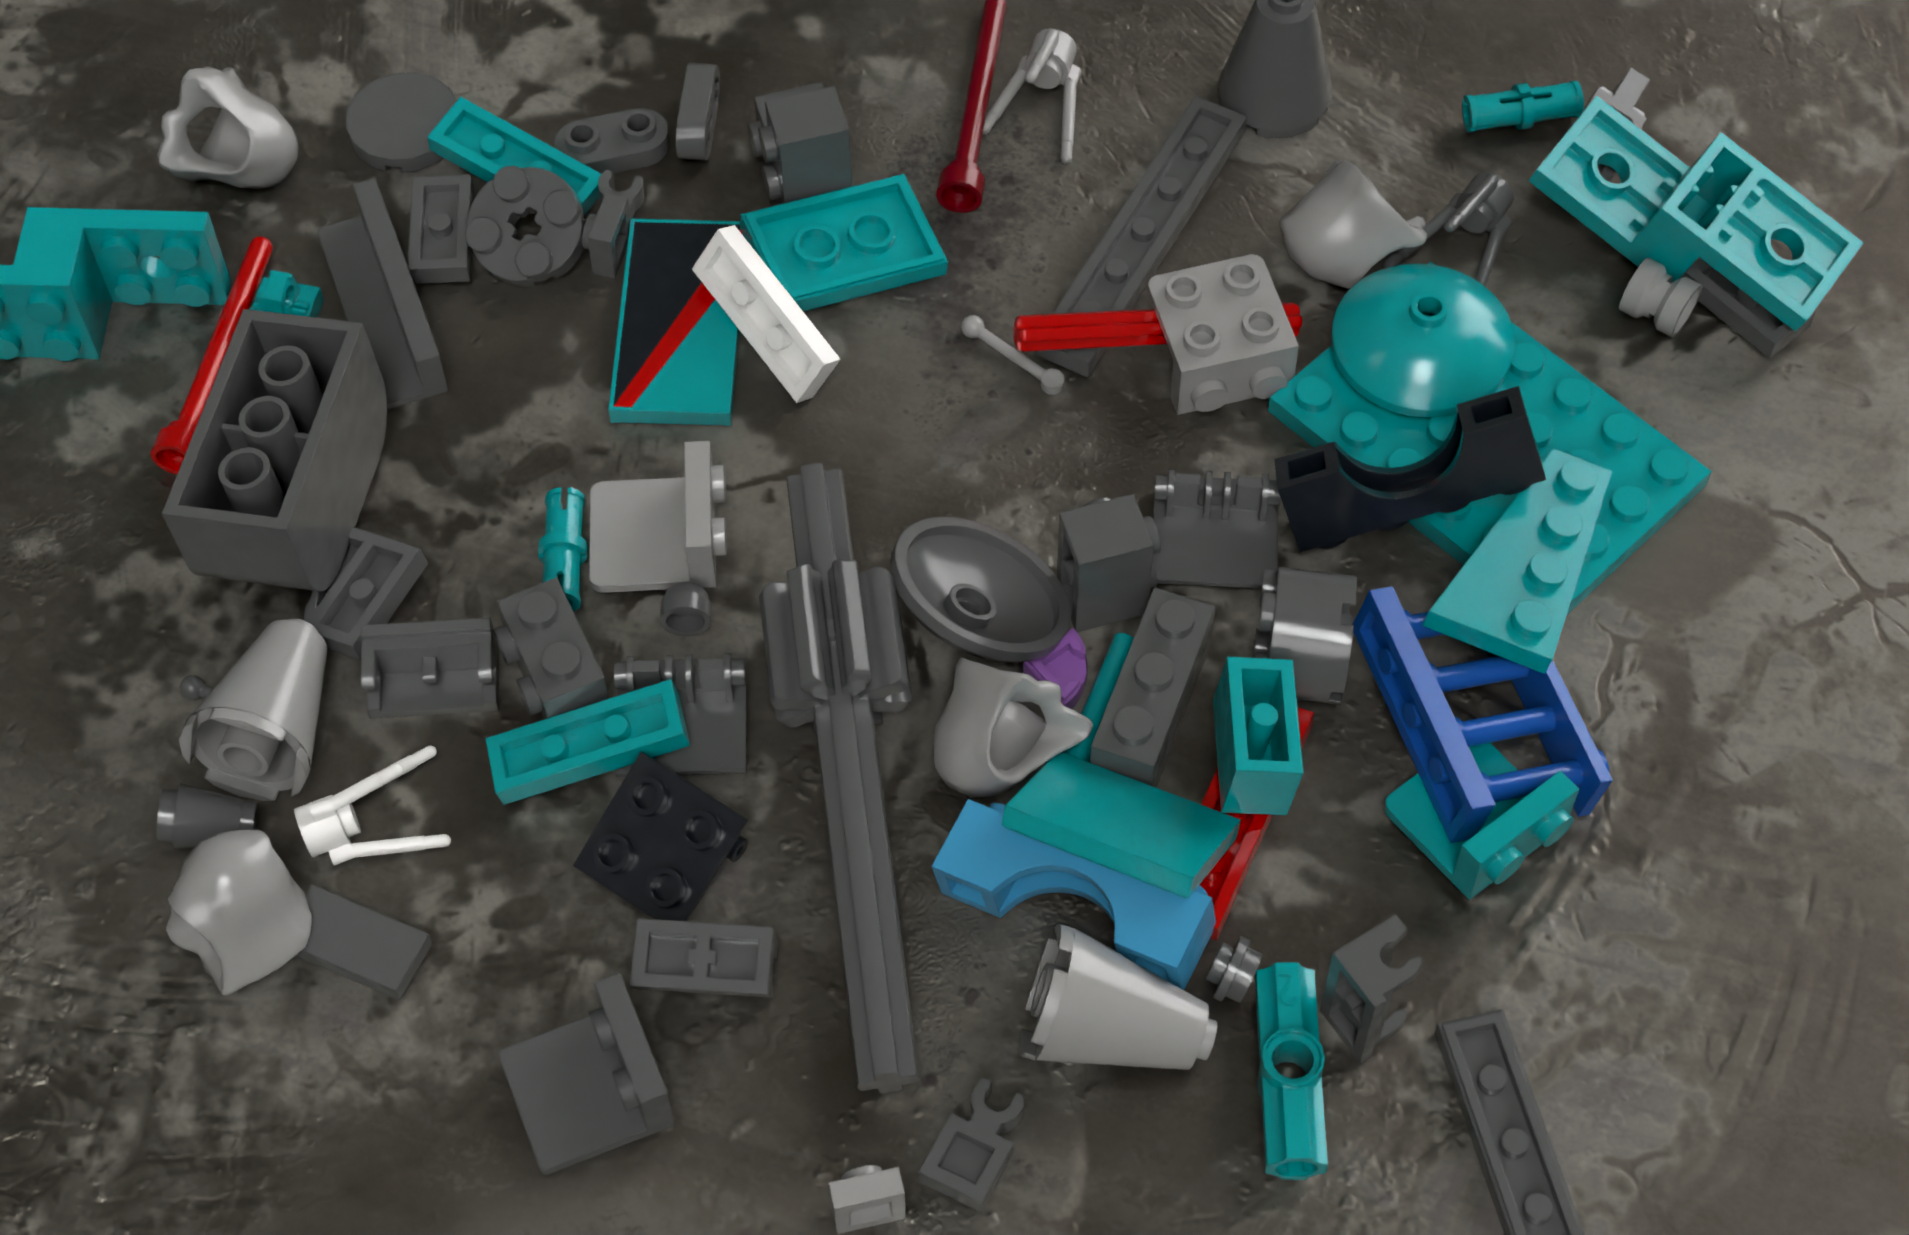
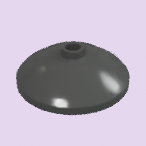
[890,517,1071,662]

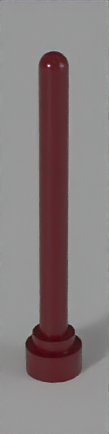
[936,0,1006,213]

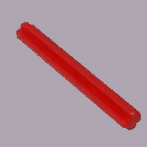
[1012,302,1302,352]

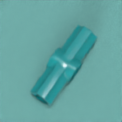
[1254,962,1328,1180]

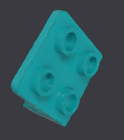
[1384,743,1579,900]

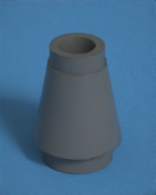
[157,784,258,849]

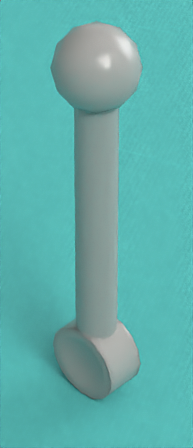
[961,315,1065,395]

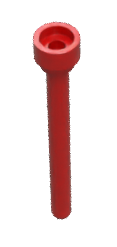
[150,236,273,475]

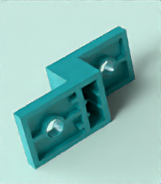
[1528,96,1864,332]
[0,207,233,361]

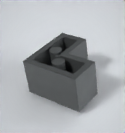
[747,82,852,204]

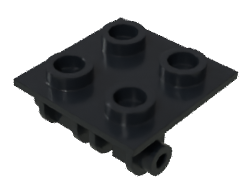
[573,752,748,921]

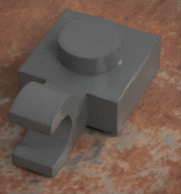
[582,170,644,279]

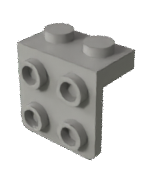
[1148,254,1299,415]
[589,441,727,593]

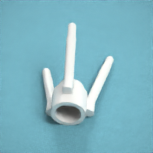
[294,745,451,866]

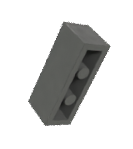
[1090,587,1216,788]

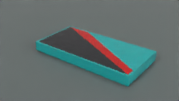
[608,218,743,426]

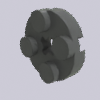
[465,166,586,287]

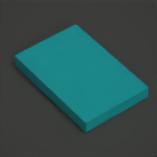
[740,174,948,311]
[1002,752,1241,898]

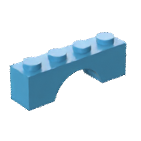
[932,799,1216,990]

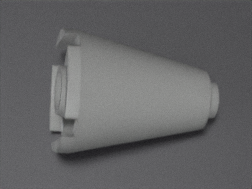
[179,618,327,801]
[1018,923,1217,1070]

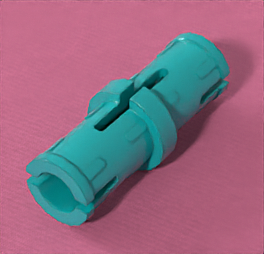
[1461,80,1584,133]
[538,487,588,612]

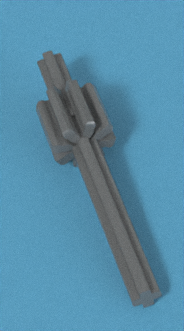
[759,463,920,1094]

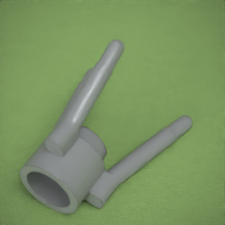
[983,28,1082,164]

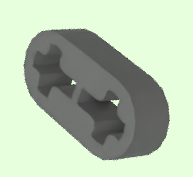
[676,63,720,161]

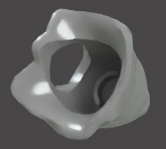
[157,66,298,189]
[1279,160,1427,289]
[933,657,1093,798]
[166,830,312,996]

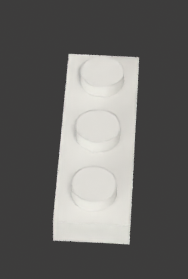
[692,225,841,403]

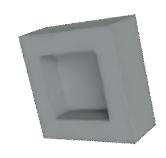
[828,1165,906,1234]

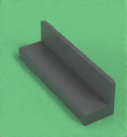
[317,178,448,410]

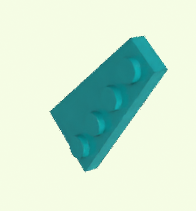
[1422,448,1612,674]

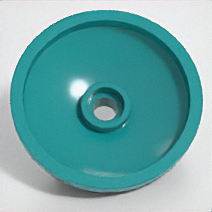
[1331,263,1515,417]

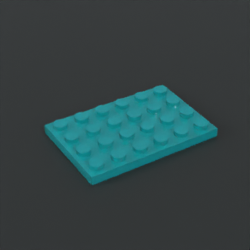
[1268,261,1712,615]

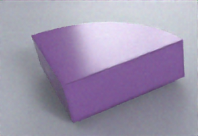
[1023,628,1087,709]

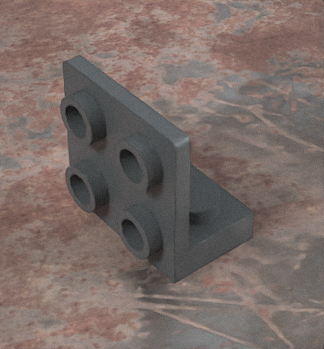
[499,973,675,1175]

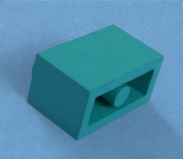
[1213,657,1303,815]

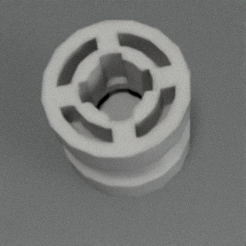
[1619,257,1703,338]

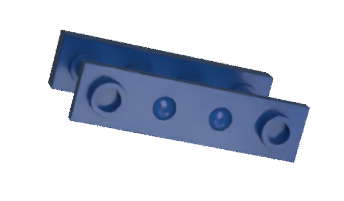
[1352,586,1613,843]

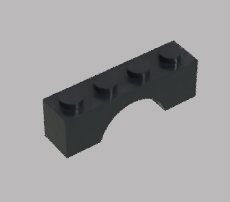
[1274,386,1546,552]

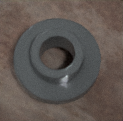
[1205,936,1263,1003]

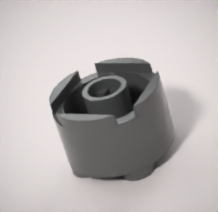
[1253,567,1357,705]

